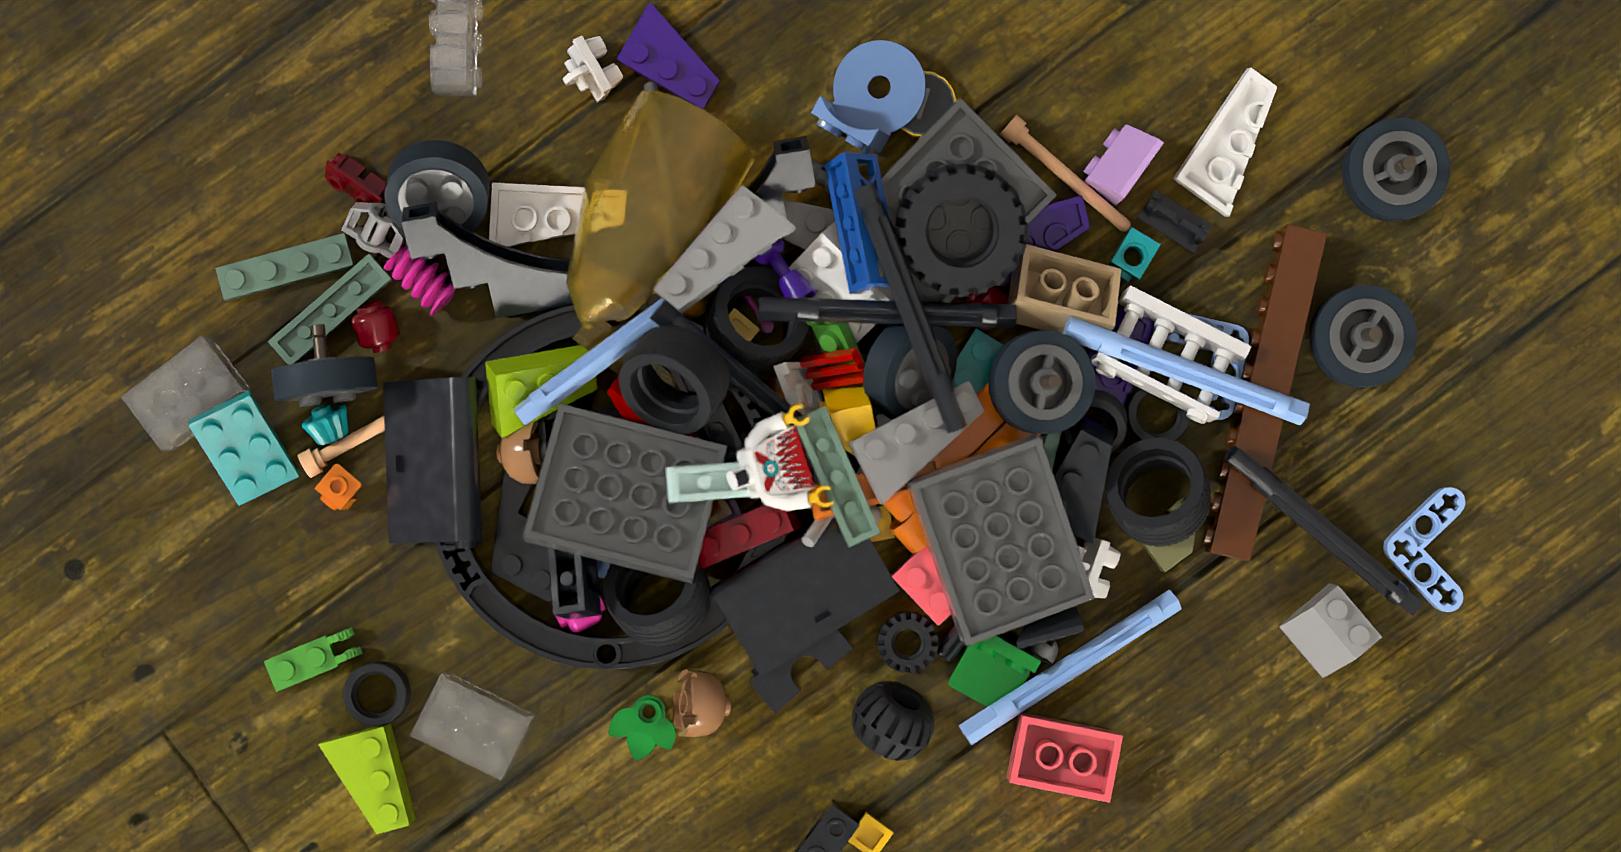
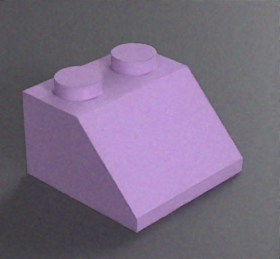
[1083,124,1164,206]

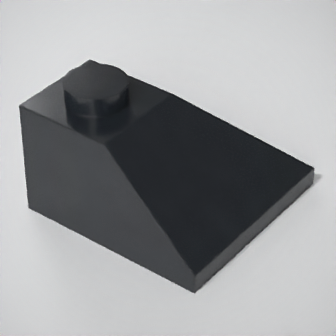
[1011,606,1085,649]

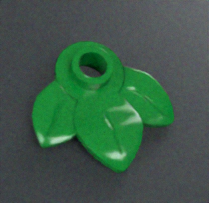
[608,695,676,761]

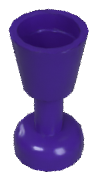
[754,238,818,298]

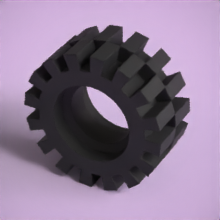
[877,611,938,673]

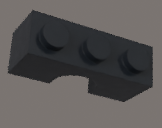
[749,629,853,713]

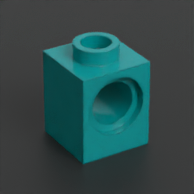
[1107,227,1161,283]

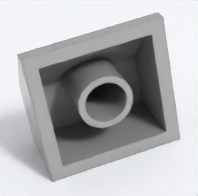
[1278,583,1382,678]

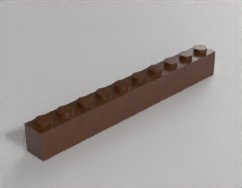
[1202,224,1327,562]

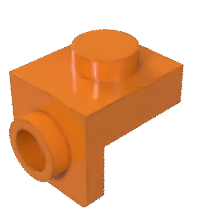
[314,464,362,511]

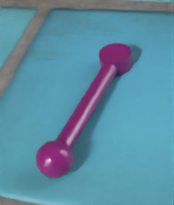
[743,296,774,334]

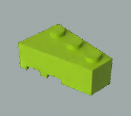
[485,345,597,438]
[318,723,416,834]

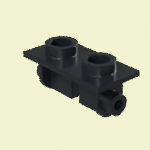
[1138,190,1212,253]

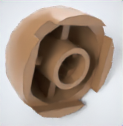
[496,420,542,484]
[673,669,731,737]

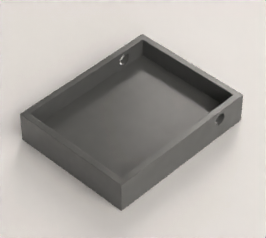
[881,98,1057,302]
[523,404,727,584]
[906,434,1095,646]

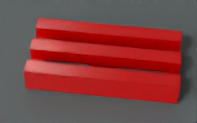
[799,348,865,391]

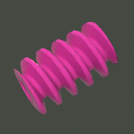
[384,246,455,316]

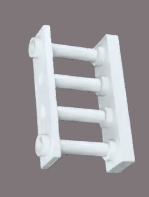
[1090,285,1252,424]

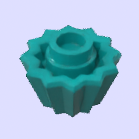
[302,404,349,445]

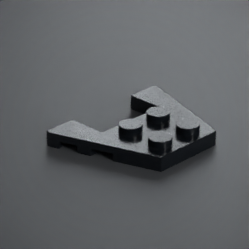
[491,471,552,602]

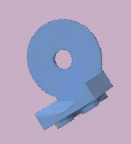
[811,40,926,153]

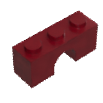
[698,505,802,569]

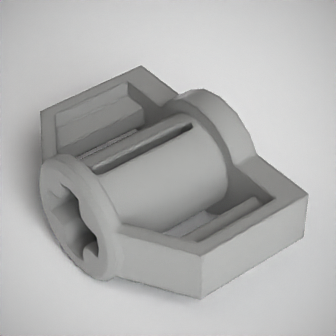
[341,202,406,259]

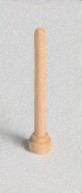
[999,115,1131,232]
[298,416,385,478]

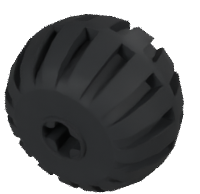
[852,681,934,761]

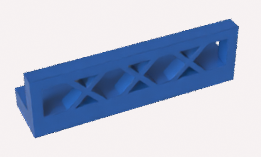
[824,152,890,294]

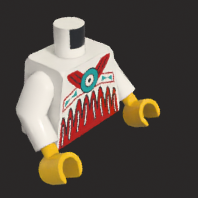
[727,402,835,511]

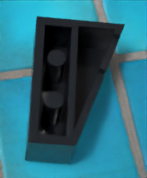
[1052,417,1115,544]

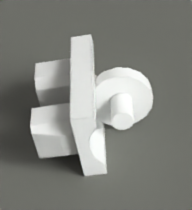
[563,36,623,102]
[1077,538,1121,598]

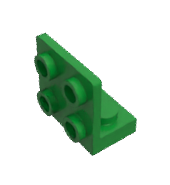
[948,635,1041,707]

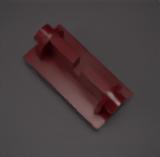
[324,153,386,203]

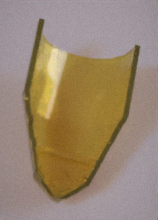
[566,91,754,329]

